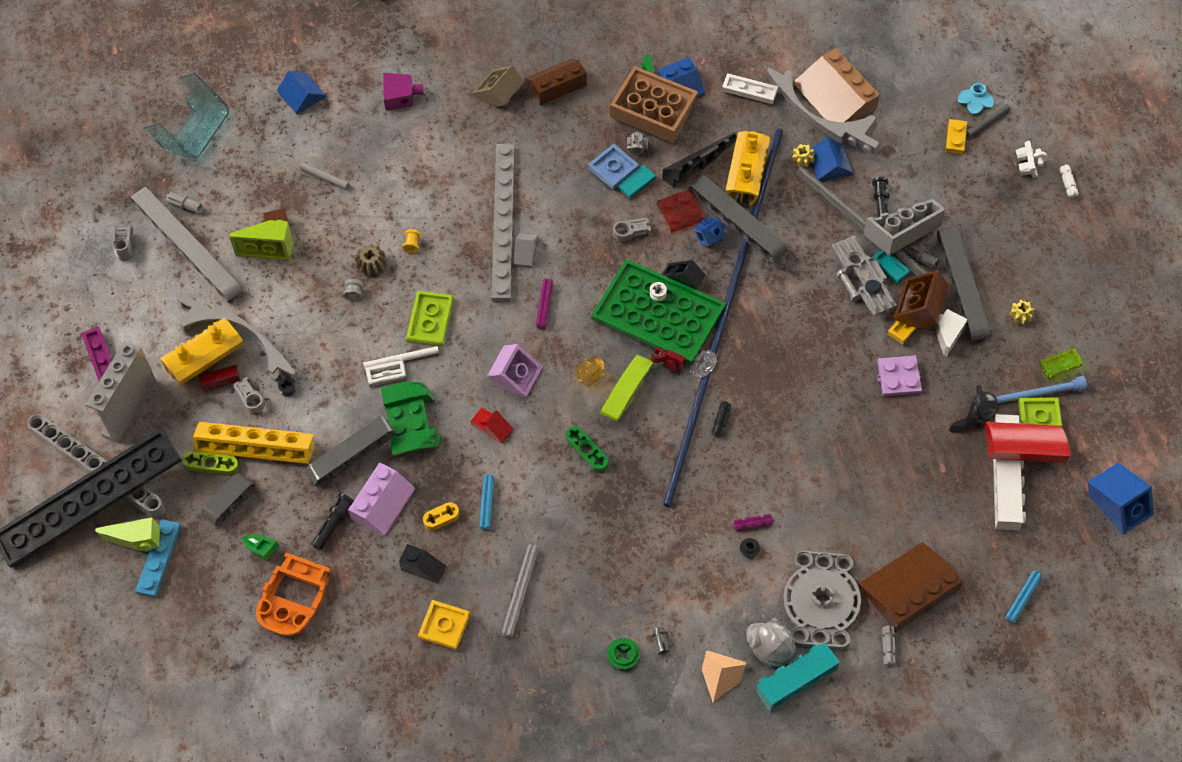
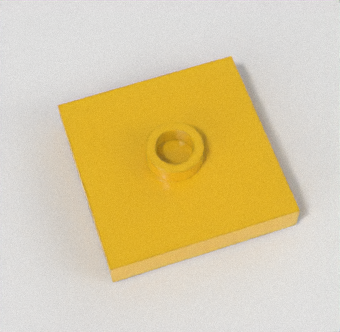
[418,600,471,651]

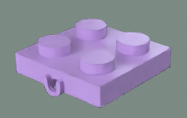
[877,355,922,397]

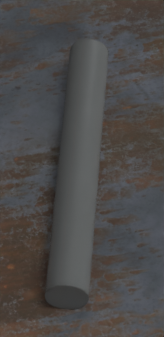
[966,104,1011,137]

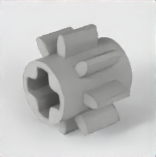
[627,132,648,155]

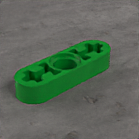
[566,426,608,473]

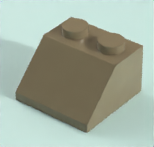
[472,66,525,107]

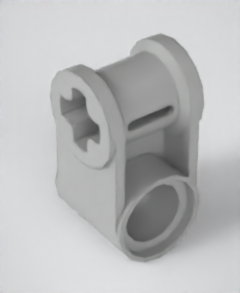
[112,225,134,261]

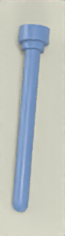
[996,376,1087,404]

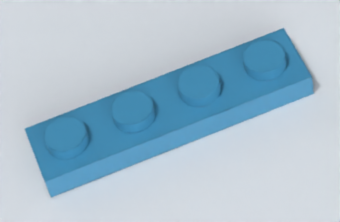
[135,519,182,598]

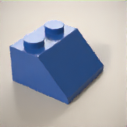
[658,57,705,98]

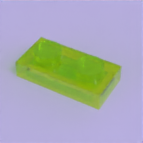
[1039,347,1083,379]

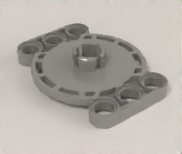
[783,551,861,651]

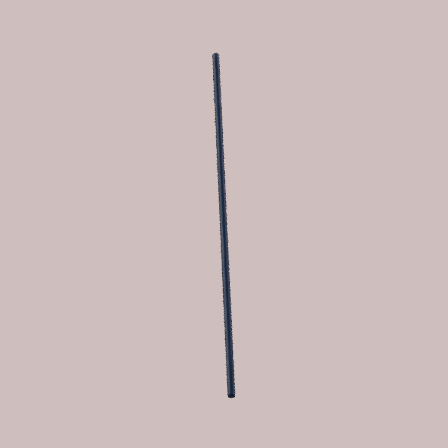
[663,128,783,508]

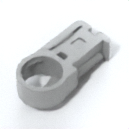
[612,218,651,241]
[233,377,265,414]

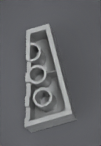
[863,199,946,255]

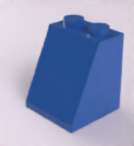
[1088,462,1154,534]

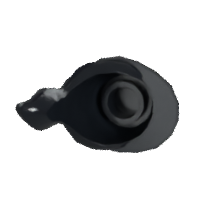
[949,385,999,432]

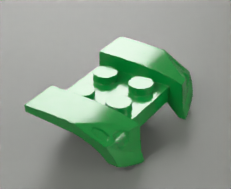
[381,381,442,456]

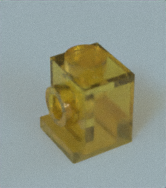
[574,355,604,388]

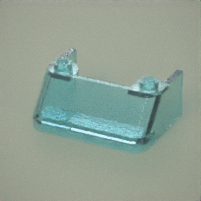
[143,73,229,159]

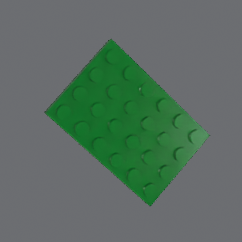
[591,259,726,365]

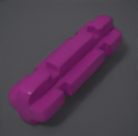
[734,514,773,531]

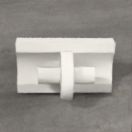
[1016,141,1048,178]

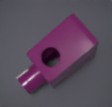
[383,73,424,110]

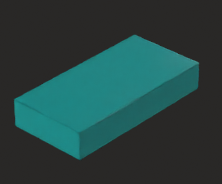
[617,165,656,199]
[872,250,911,285]

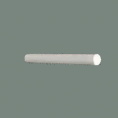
[363,346,439,370]

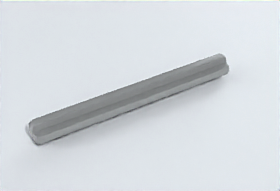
[502,544,538,638]

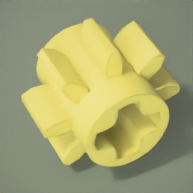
[792,144,815,167]
[1010,300,1035,325]

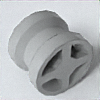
[343,279,363,301]

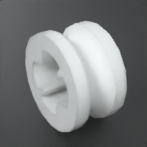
[650,282,667,301]

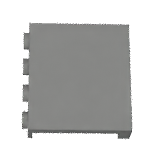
[85,341,156,443]

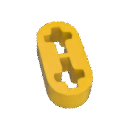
[423,502,459,531]

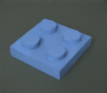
[588,144,639,190]

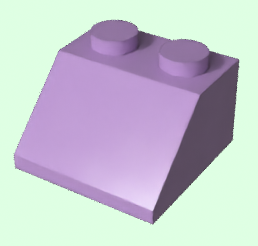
[487,344,543,397]

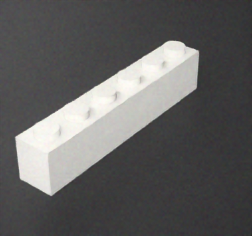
[993,414,1026,531]

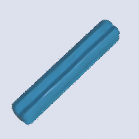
[479,474,494,530]
[1005,571,1042,623]

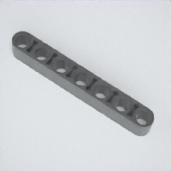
[688,175,788,263]
[937,227,990,341]

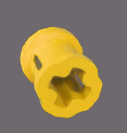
[402,229,421,254]

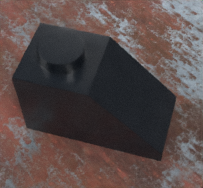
[662,260,706,289]
[399,544,446,584]

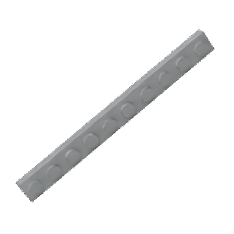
[492,144,515,302]

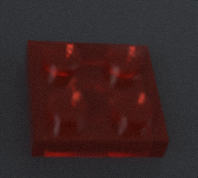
[656,189,705,233]

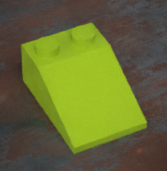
[229,220,294,260]

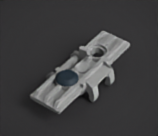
[832,236,897,316]

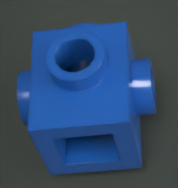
[693,217,726,246]

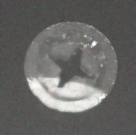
[690,350,717,378]

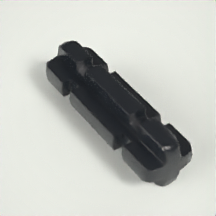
[712,401,731,437]

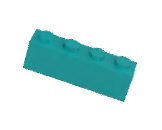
[756,642,840,712]

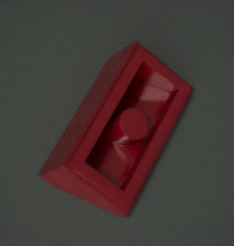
[199,364,241,392]

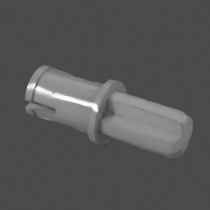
[166,192,203,214]

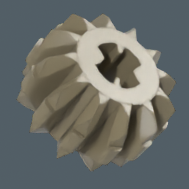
[354,244,386,276]

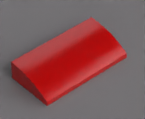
[985,422,1071,463]

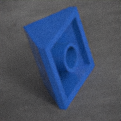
[277,71,326,115]
[810,137,853,181]

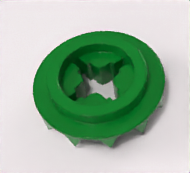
[607,638,640,670]

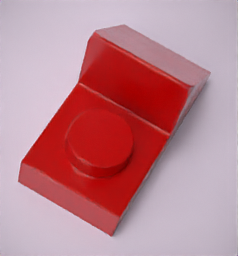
[470,407,513,444]

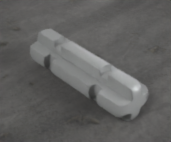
[882,625,896,666]

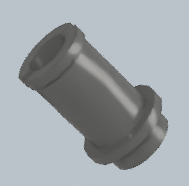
[651,627,670,655]

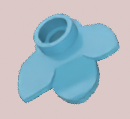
[957,83,994,115]

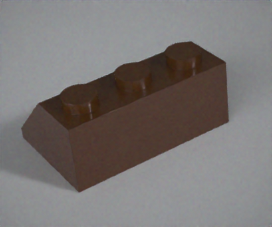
[524,59,587,105]
[893,270,949,329]

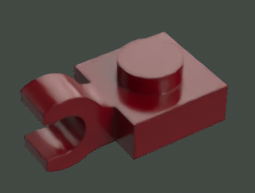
[650,347,686,374]

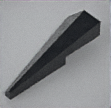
[662,132,738,187]

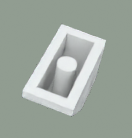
[936,309,968,357]

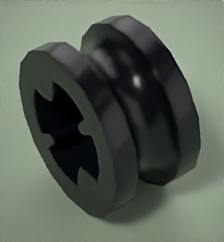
[278,377,296,397]

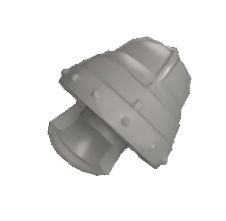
[746,618,796,667]

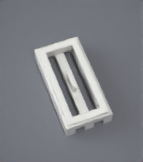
[365,360,407,387]

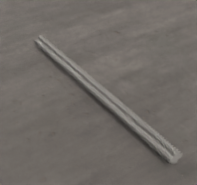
[796,166,929,276]

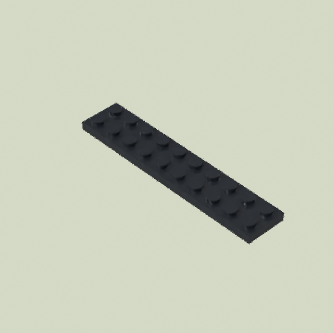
[0,428,182,568]

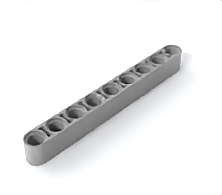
[130,187,242,302]
[27,414,165,519]

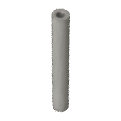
[299,162,349,189]

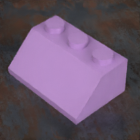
[348,462,415,537]

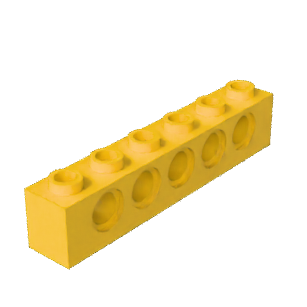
[193,422,314,464]

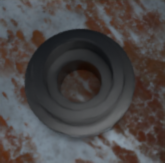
[740,538,760,558]

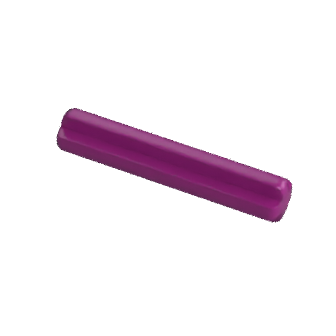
[536,278,553,329]

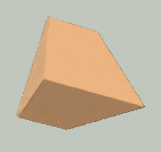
[702,651,747,703]

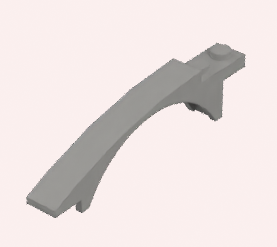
[767,68,881,156]
[177,294,298,384]

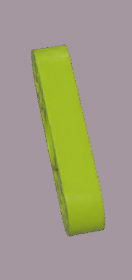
[182,451,239,476]

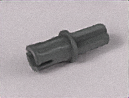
[904,244,940,270]

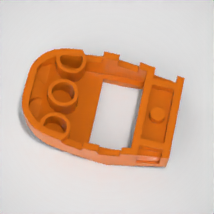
[256,553,331,636]

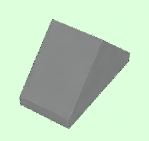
[514,233,538,268]

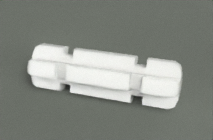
[1060,165,1079,198]

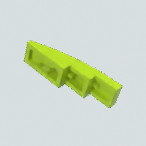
[600,355,654,421]

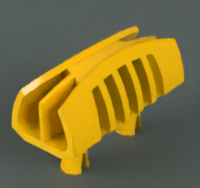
[726,131,770,206]
[160,318,244,387]

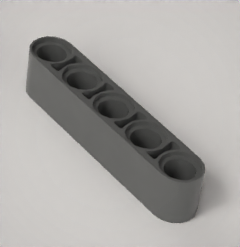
[306,416,395,487]

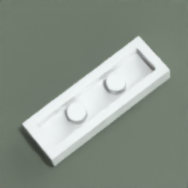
[722,73,778,104]

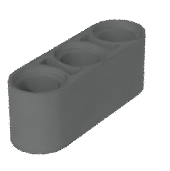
[201,473,255,526]

